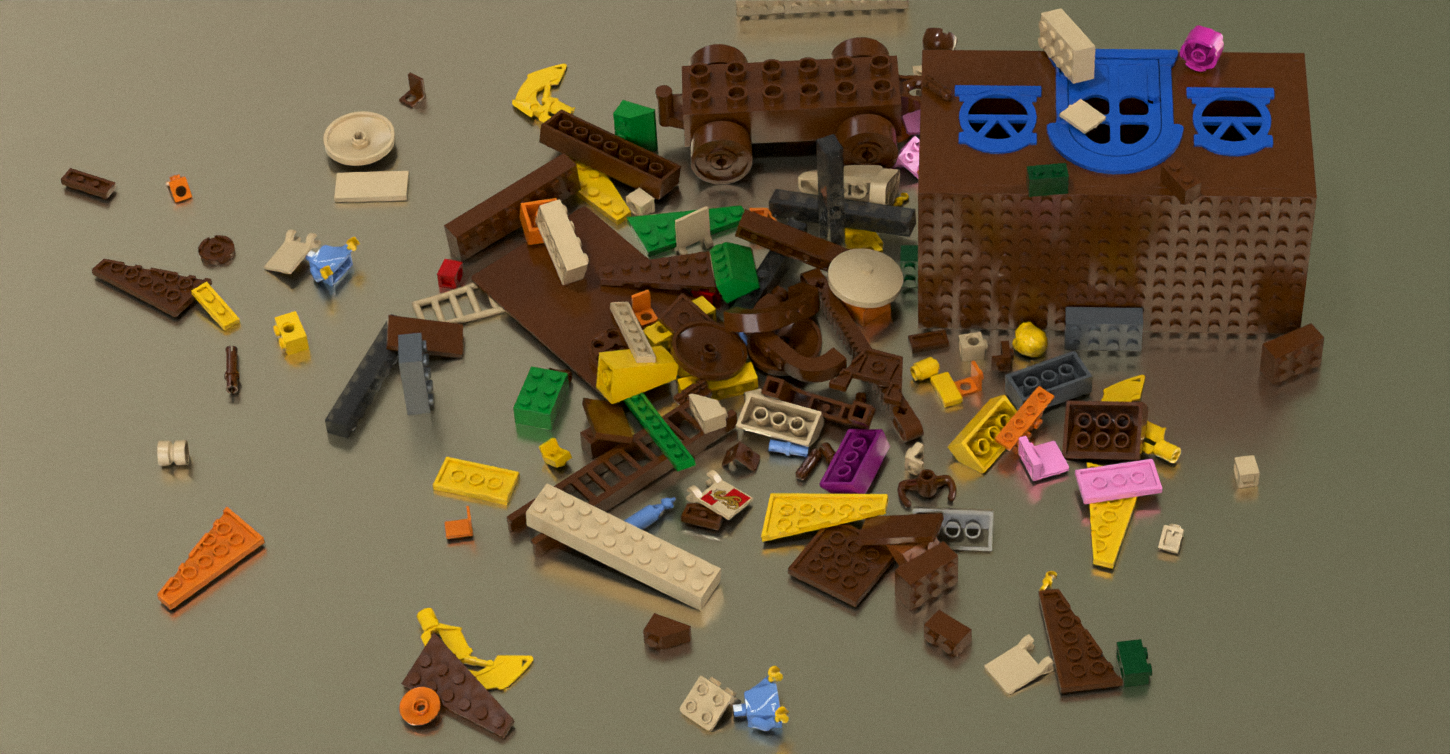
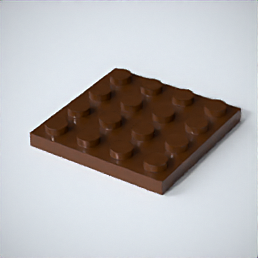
[788,523,895,607]

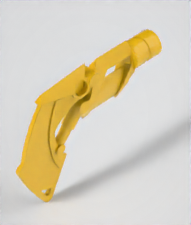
[512,64,575,123]
[1101,375,1181,464]
[416,608,533,691]

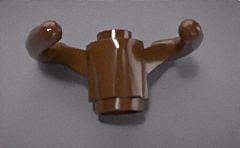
[897,469,957,508]

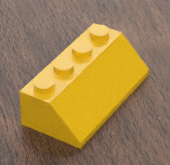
[948,394,1017,474]

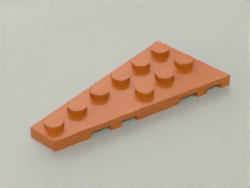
[157,506,265,610]

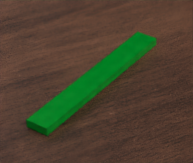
[623,393,696,472]

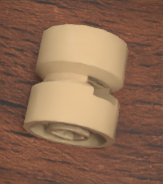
[157,440,189,466]

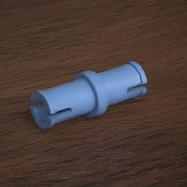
[768,439,809,457]

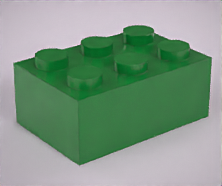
[513,366,569,430]

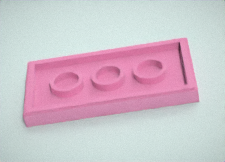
[1075,459,1162,504]

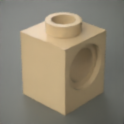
[626,188,655,216]
[958,332,988,362]
[1233,455,1260,488]

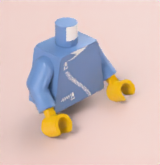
[306,237,360,287]
[733,666,789,731]

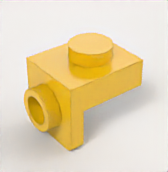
[539,438,572,468]

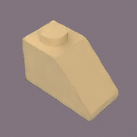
[689,394,728,434]

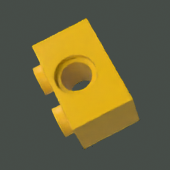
[273,311,309,355]

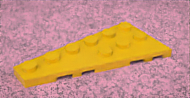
[568,156,631,225]
[1086,462,1139,569]
[761,493,888,542]

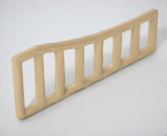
[412,282,506,324]

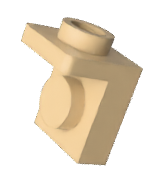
[1158,524,1184,554]

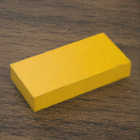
[930,372,963,408]

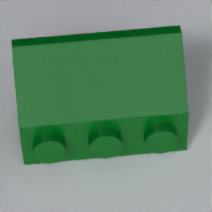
[613,100,658,152]

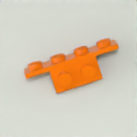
[995,386,1055,451]

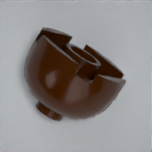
[922,27,958,50]

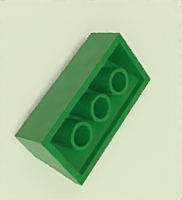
[710,242,760,303]

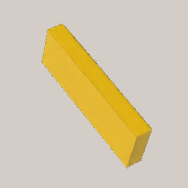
[191,282,240,331]

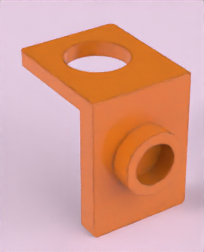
[166,174,192,202]
[631,290,658,327]
[954,360,984,397]
[445,506,473,539]

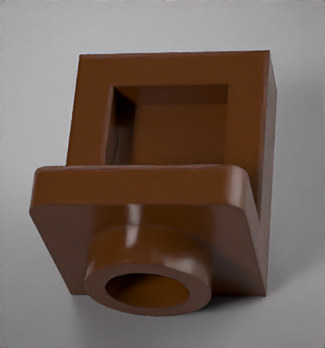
[991,340,1014,371]

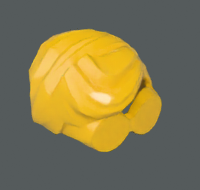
[1012,322,1048,358]

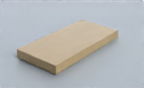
[334,171,409,202]

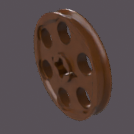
[588,327,629,370]

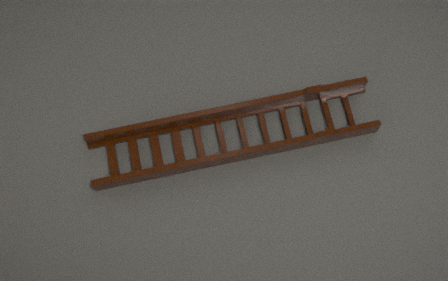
[507,387,737,557]

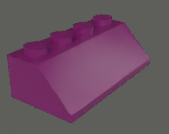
[819,429,890,494]

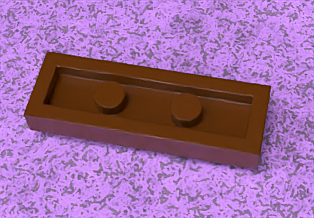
[61,168,117,199]

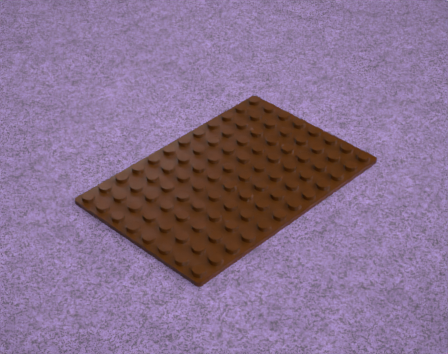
[471,206,724,401]

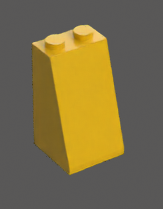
[596,346,679,404]

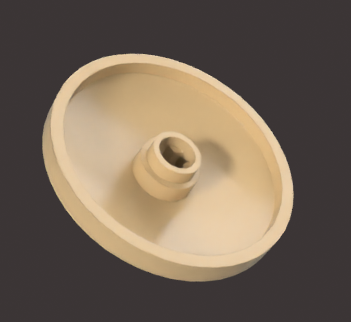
[323,111,395,166]
[827,249,903,308]

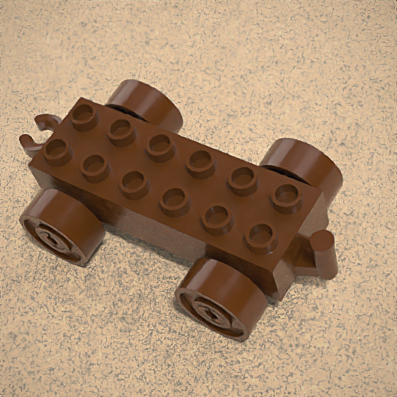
[655,37,921,184]

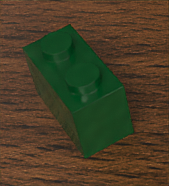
[1026,163,1069,197]
[900,245,918,288]
[1116,639,1152,687]

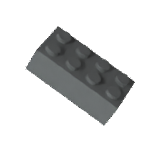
[1064,307,1143,351]
[398,333,434,415]
[1005,351,1092,410]

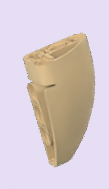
[798,165,900,216]

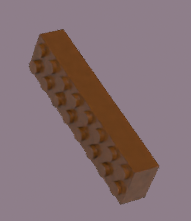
[539,109,681,200]
[444,153,581,262]

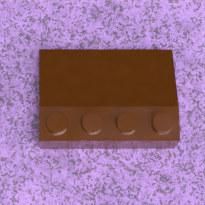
[1062,401,1148,461]

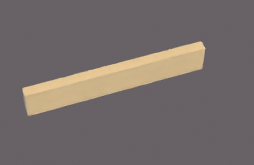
[610,302,656,363]

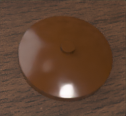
[746,317,822,376]
[671,320,747,381]

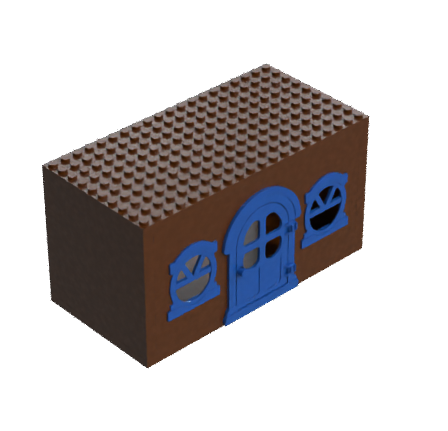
[918,49,1317,334]

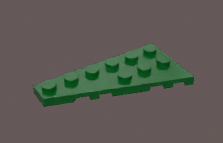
[626,205,745,257]

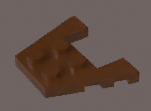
[829,347,903,407]

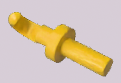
[891,193,909,210]
[1040,571,1057,591]

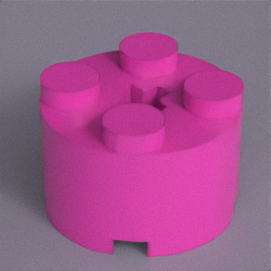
[1180,25,1224,72]

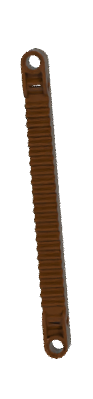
[800,268,924,442]

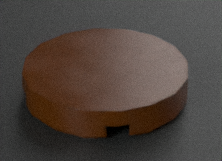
[198,235,235,265]

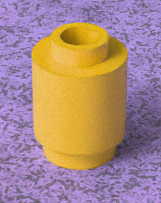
[910,357,940,381]

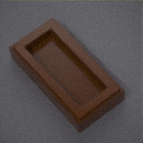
[908,329,949,354]

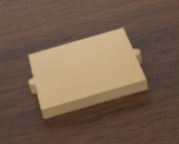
[1059,99,1106,134]

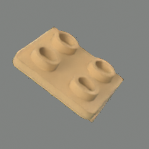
[680,675,741,731]

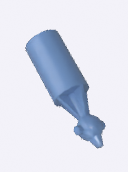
[624,497,676,530]

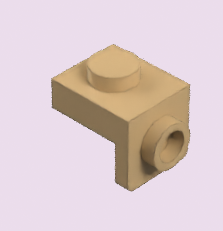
[905,442,924,476]

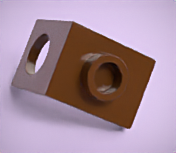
[399,72,426,108]
[722,441,760,471]

